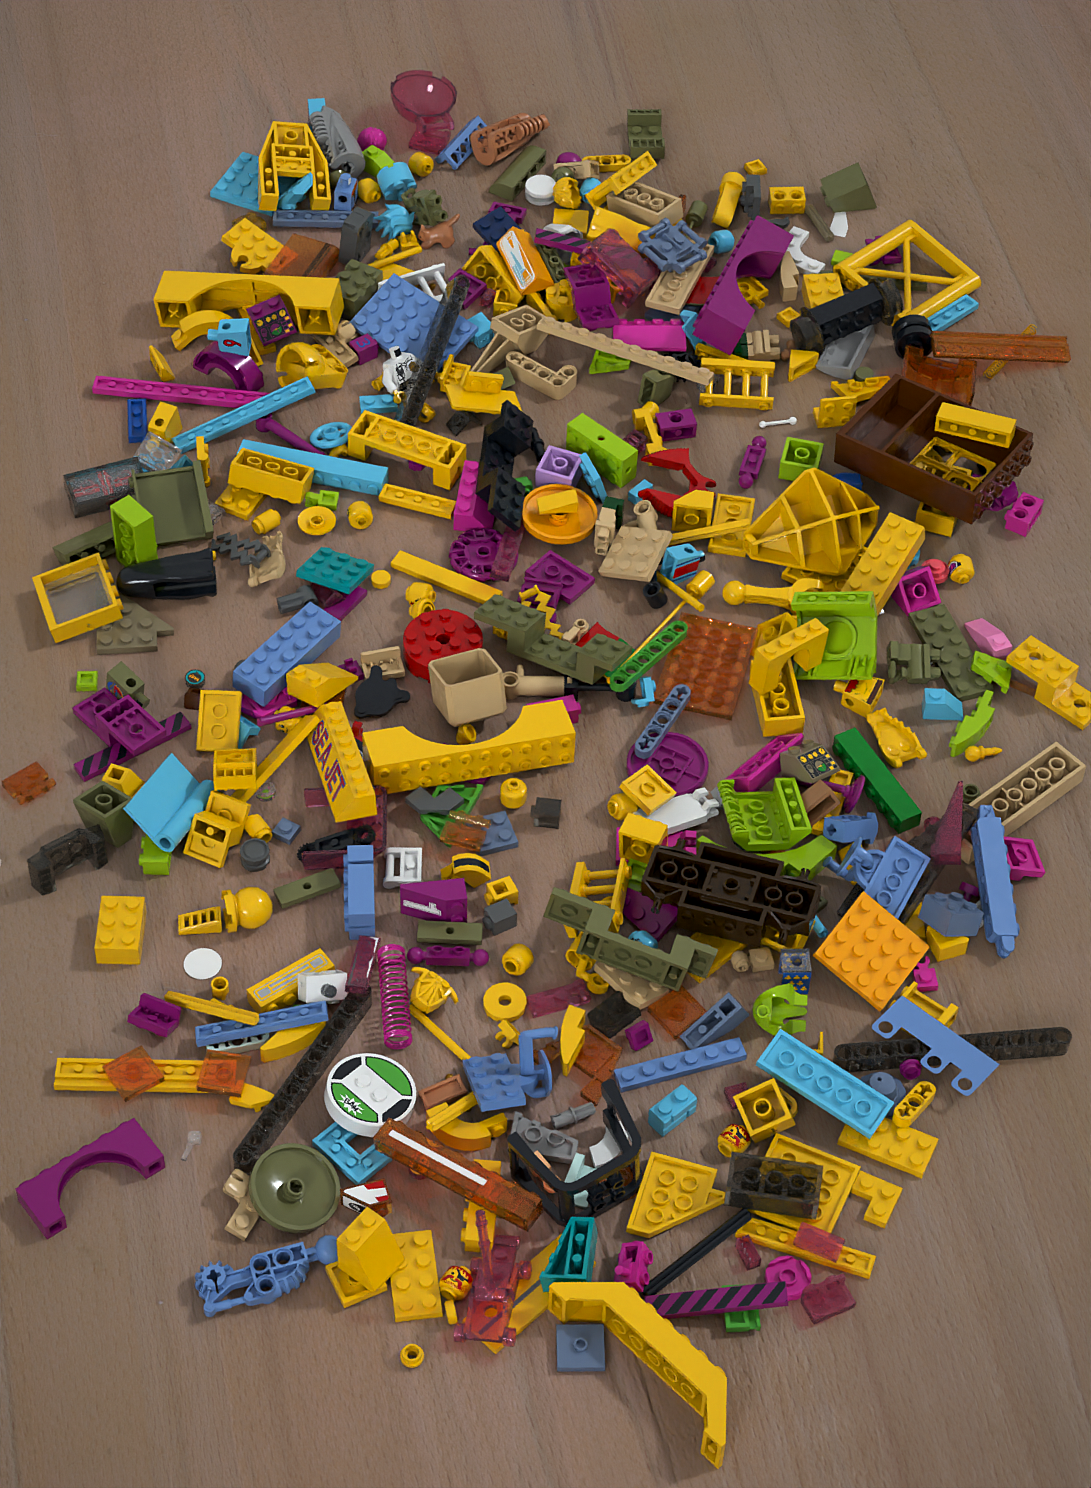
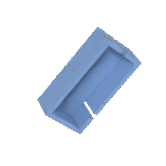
[343,845,375,940]

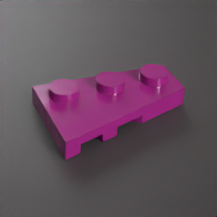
[623,888,677,942]

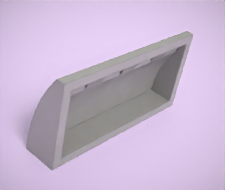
[816,324,875,380]

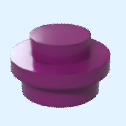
[899,1059,922,1080]

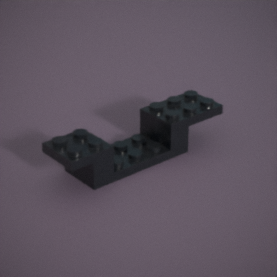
[475,400,534,531]

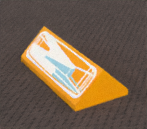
[496,226,555,296]

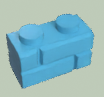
[648,1084,697,1137]

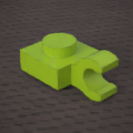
[305,490,339,511]

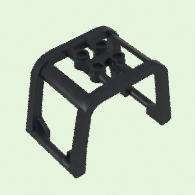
[507,1079,643,1227]

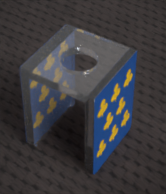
[778,949,812,994]

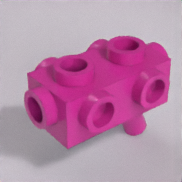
[614,1241,653,1292]

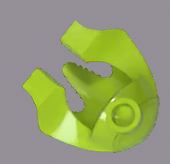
[752,983,808,1036]

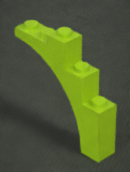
[696,834,837,881]

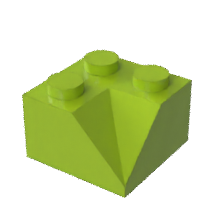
[778,437,824,481]

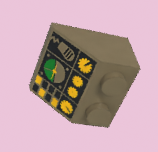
[780,740,840,784]

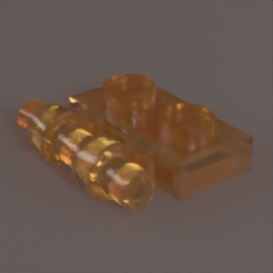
[1,761,56,805]
[440,810,491,852]

